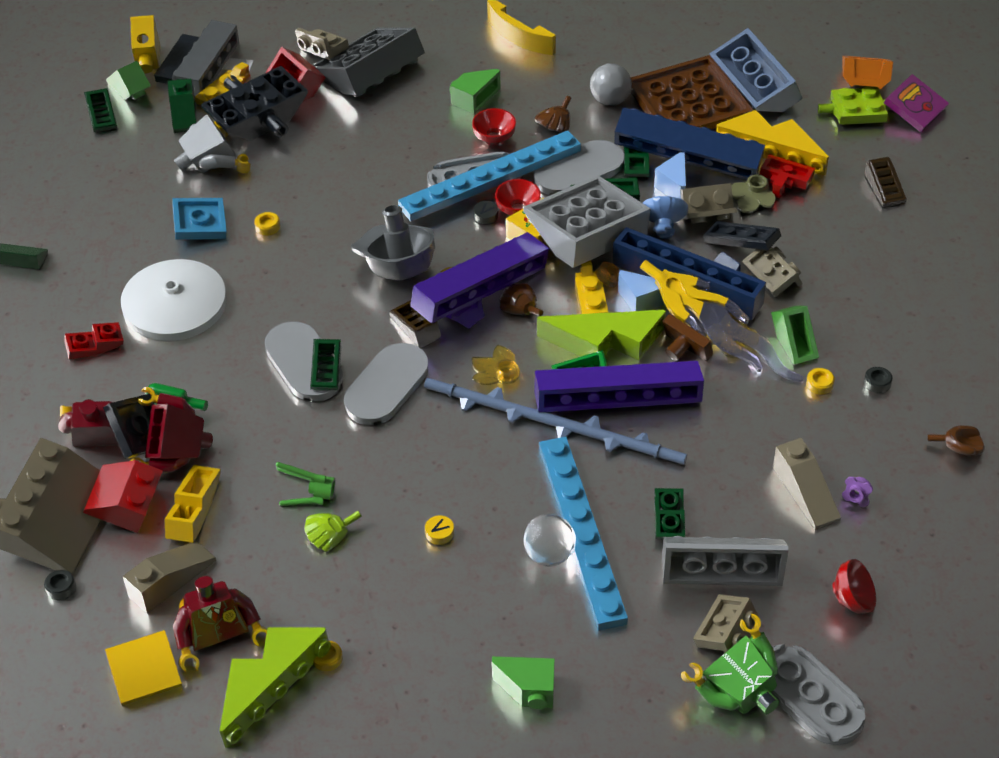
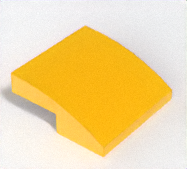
[105,630,182,706]

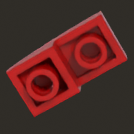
[64,322,124,360]

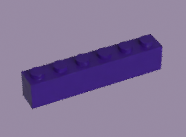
[411,232,549,323]
[534,361,704,413]

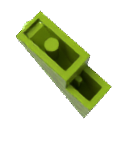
[537,309,666,360]
[219,627,331,748]

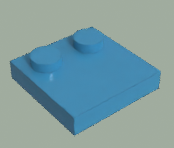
[172,198,227,240]

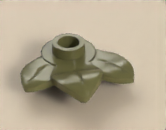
[731,175,775,213]

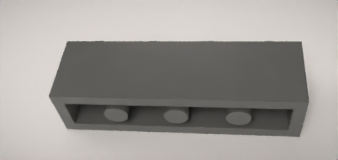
[172,20,239,96]

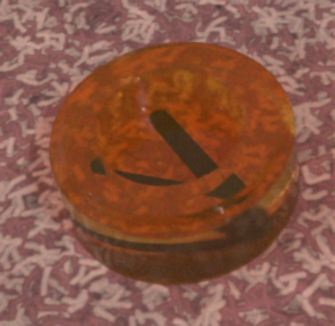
[596,262,620,288]

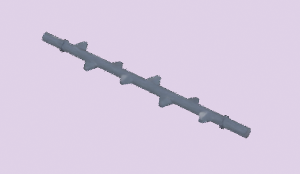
[424,378,687,465]

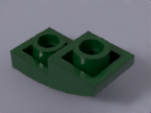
[654,488,685,539]

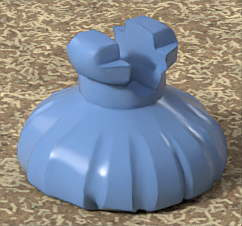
[643,196,689,239]

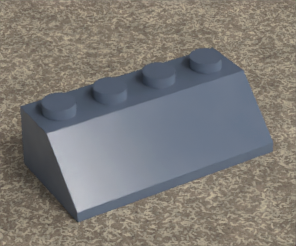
[709,28,803,112]

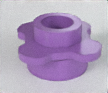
[842,476,873,507]

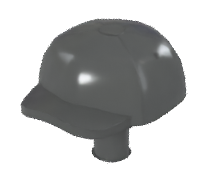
[351,205,435,280]

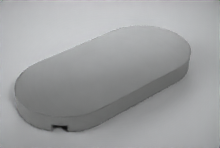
[534,140,624,195]
[427,152,524,196]
[265,322,343,401]
[344,343,428,425]
[771,644,865,745]

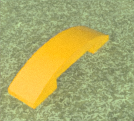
[487,0,556,55]

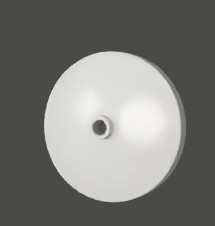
[121,259,227,341]

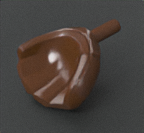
[535,96,572,132]
[499,283,544,316]
[928,425,985,456]

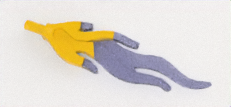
[640,260,804,382]

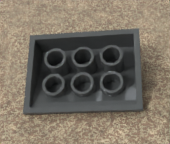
[313,28,425,97]

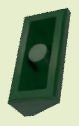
[0,243,48,269]

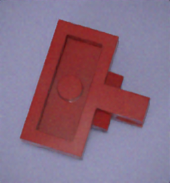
[759,154,815,198]

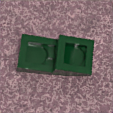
[623,146,649,177]

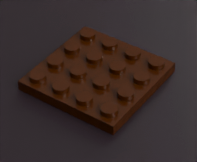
[630,55,753,129]

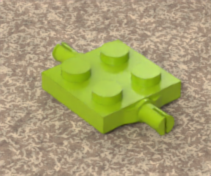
[818,87,892,125]

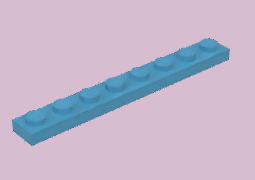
[398,131,581,222]
[539,437,628,631]

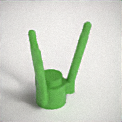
[276,462,336,506]

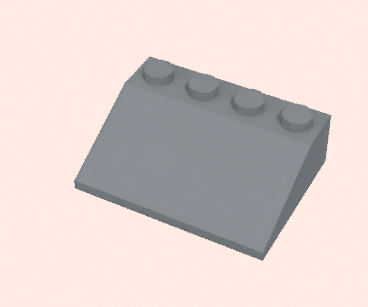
[523,175,651,268]

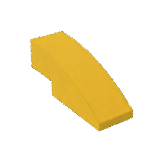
[165,465,221,543]

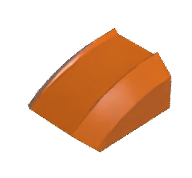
[842,56,893,89]

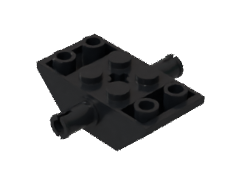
[201,66,308,141]

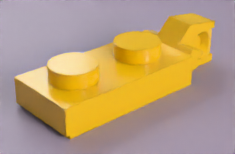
[195,62,250,105]
[575,260,608,314]

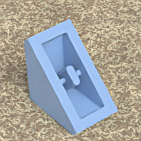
[654,153,686,199]
[618,270,665,311]

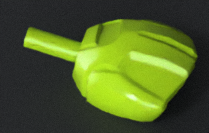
[304,511,362,552]

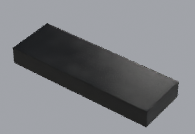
[154,34,199,84]
[703,221,782,250]

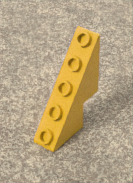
[716,110,829,176]

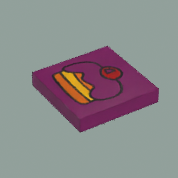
[884,74,949,132]

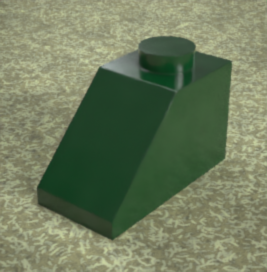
[168,78,197,133]

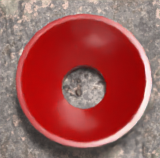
[472,108,516,145]
[495,179,541,216]
[832,559,877,614]

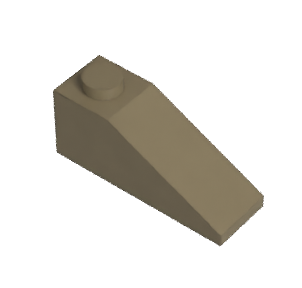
[773,438,841,530]
[123,541,216,614]

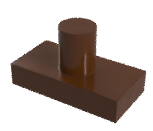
[663,313,713,362]

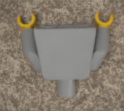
[174,114,251,173]

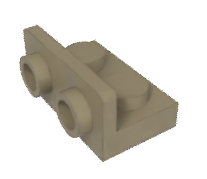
[295,28,349,60]
[680,183,738,223]
[742,246,803,297]
[693,594,759,653]

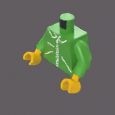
[681,614,779,714]

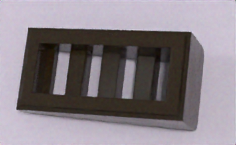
[864,157,907,207]
[389,300,441,348]

